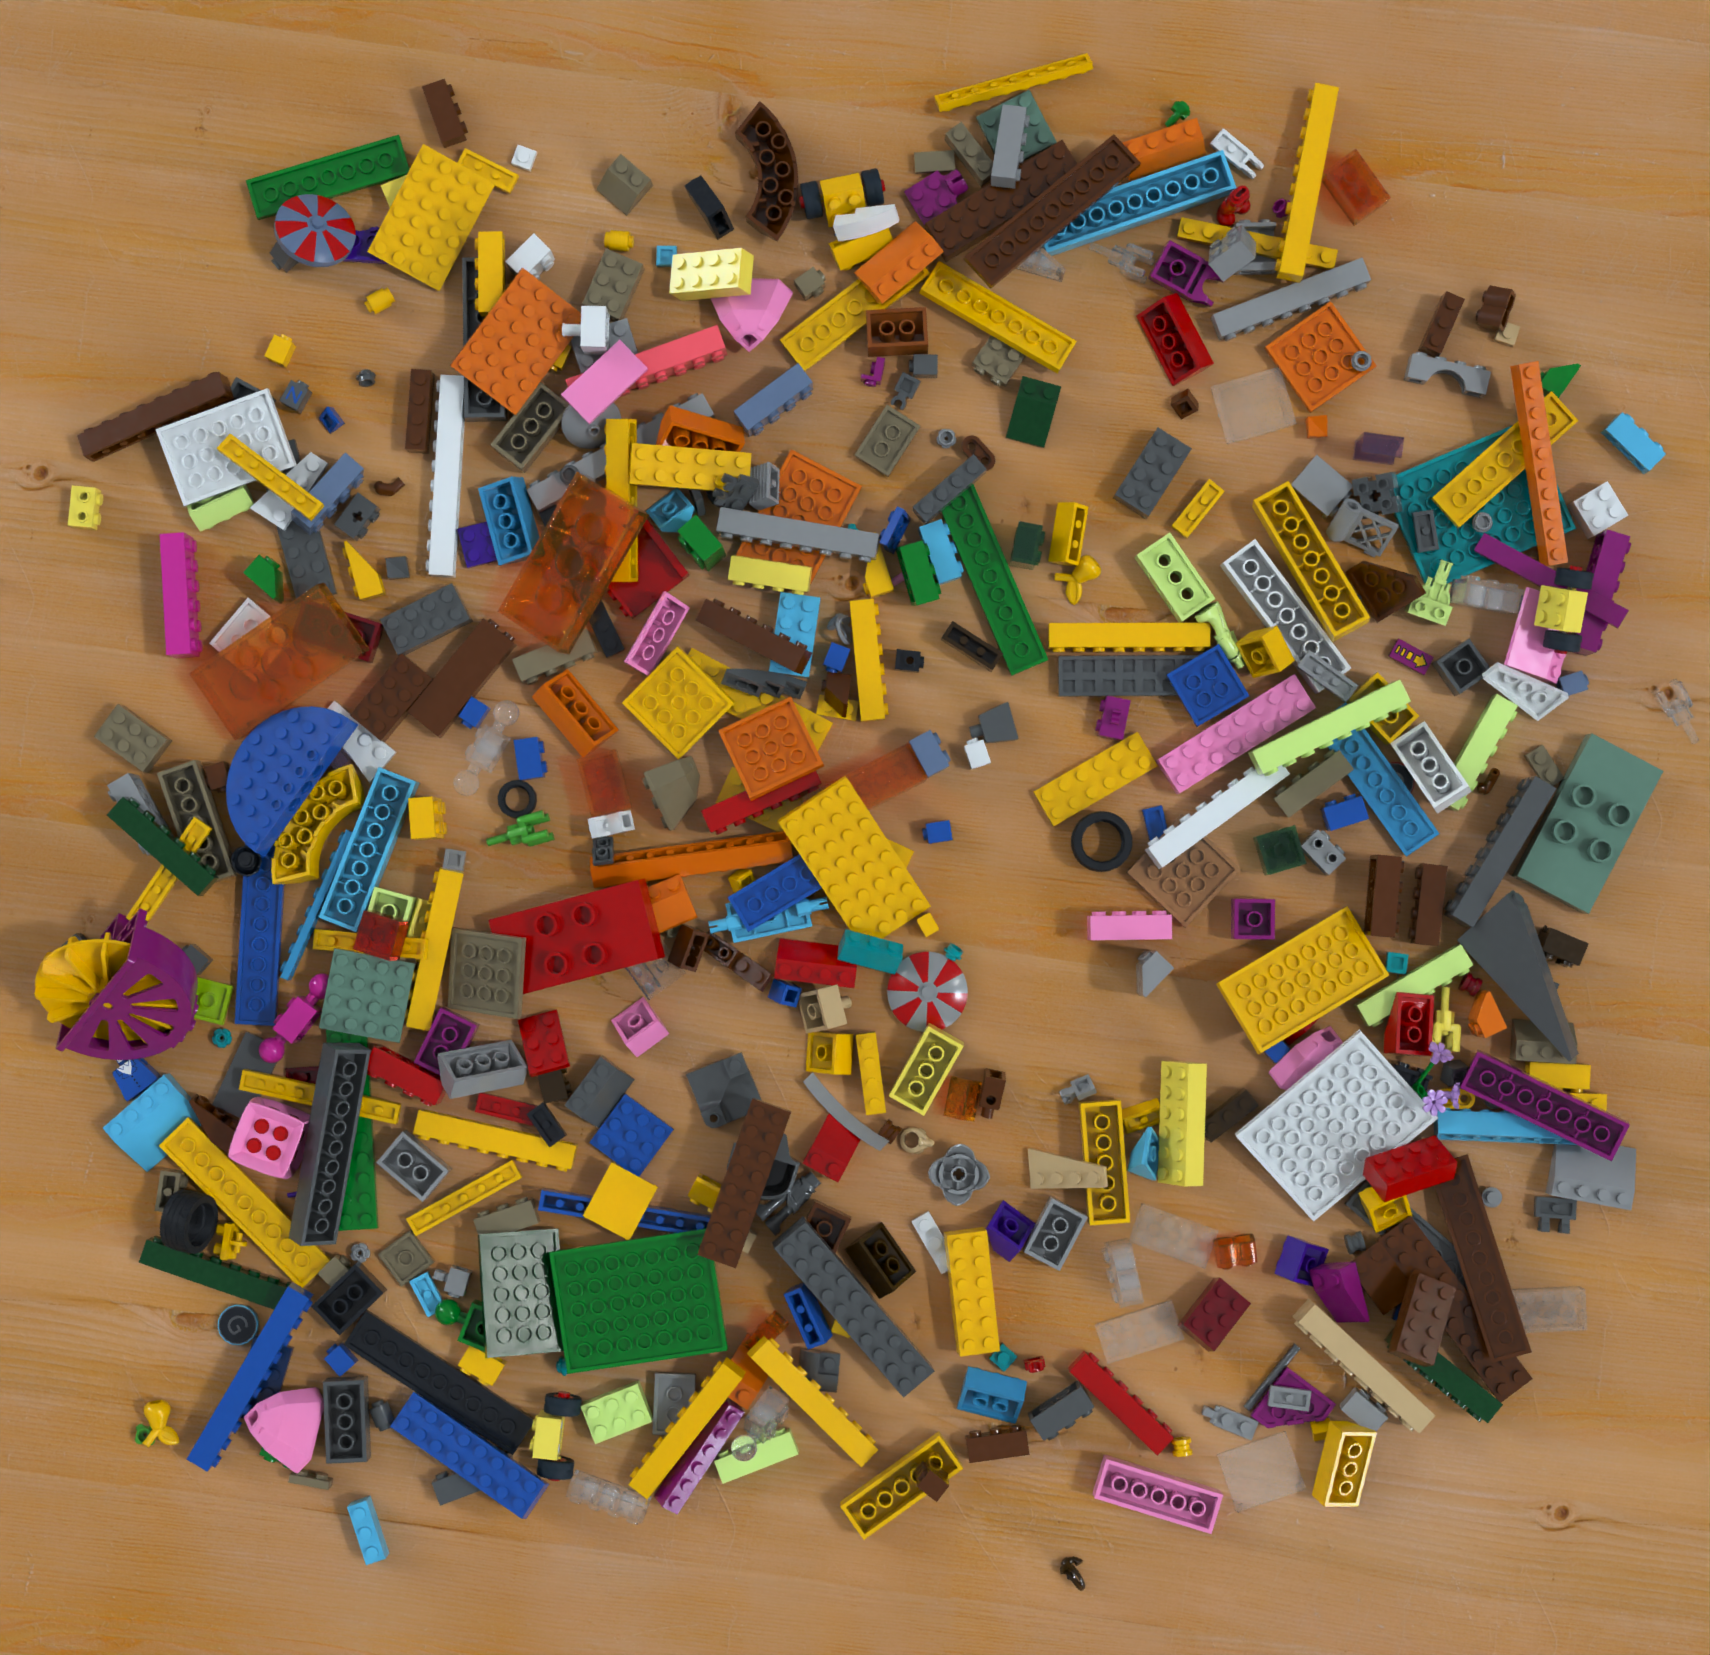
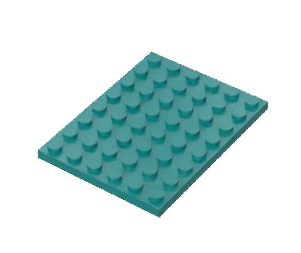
[1393,425,1576,584]

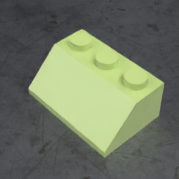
[187,485,254,532]

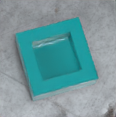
[1385,952,1409,974]
[989,1342,1017,1372]

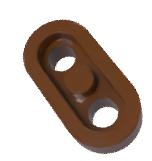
[962,435,995,471]

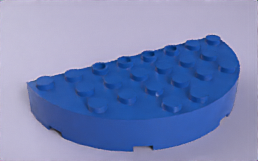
[226,706,358,856]

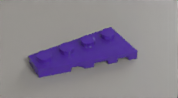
[343,226,389,264]

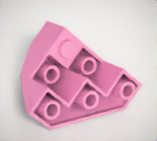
[711,278,793,352]
[1269,1026,1343,1090]
[244,1387,324,1474]

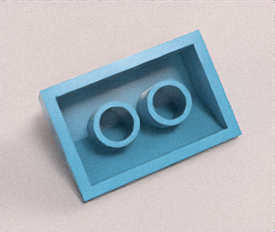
[957,1366,1027,1424]

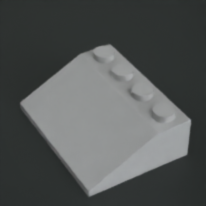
[1545,1144,1636,1210]

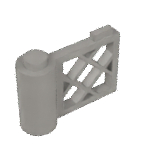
[1326,499,1399,558]

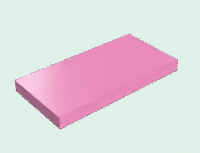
[561,339,648,425]

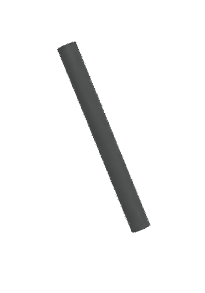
[1244,1343,1301,1411]

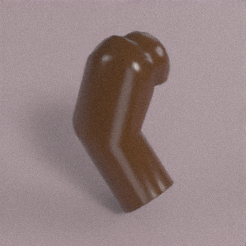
[374,477,405,496]
[1477,768,1500,795]

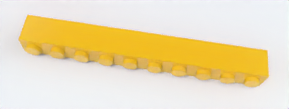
[1274,83,1339,283]

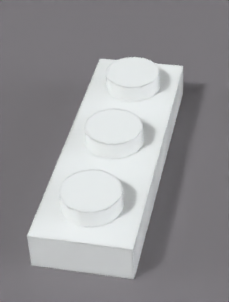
[911,1211,948,1274]

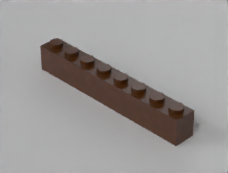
[77,372,234,462]

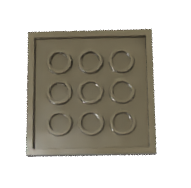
[448,928,526,1019]

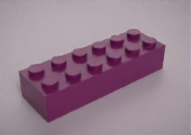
[1572,529,1631,656]

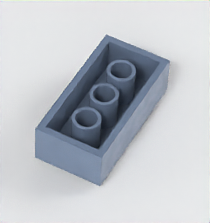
[733,363,813,437]
[291,453,364,535]

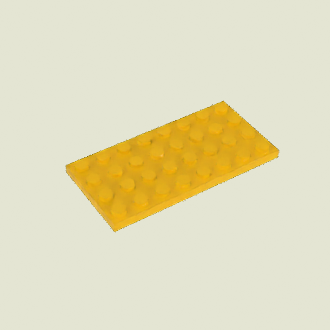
[777,776,931,939]
[1216,906,1389,1054]

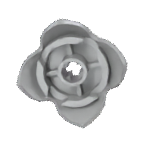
[928,1144,990,1206]

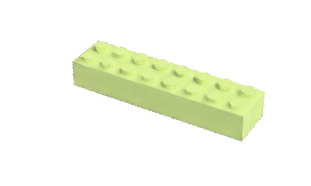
[1248,680,1411,776]

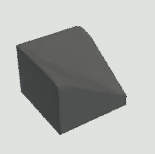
[385,556,410,580]
[1440,1060,1469,1087]

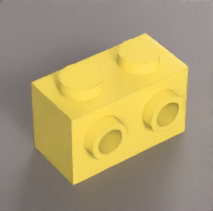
[68,485,103,530]

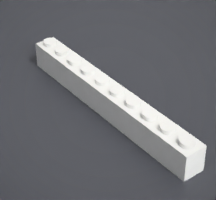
[426,375,465,578]

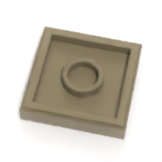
[378,1230,435,1287]

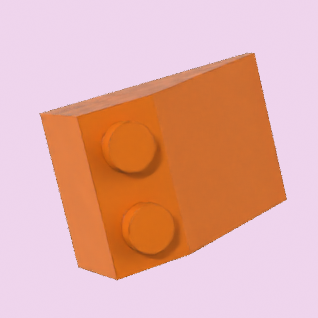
[728,1333,769,1410]

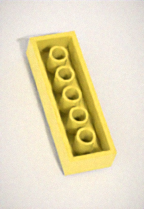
[1158,1061,1207,1187]

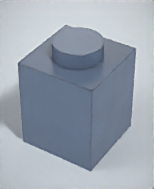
[1556,670,1589,696]

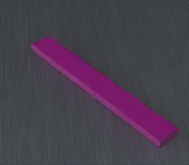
[1474,533,1629,629]

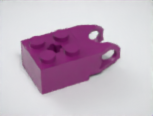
[1147,240,1225,307]

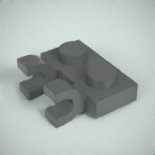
[712,473,759,511]
[1534,1196,1577,1234]

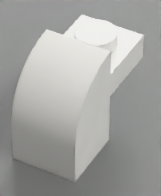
[587,810,635,839]

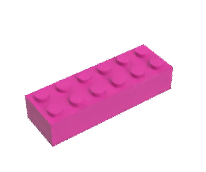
[160,532,203,659]

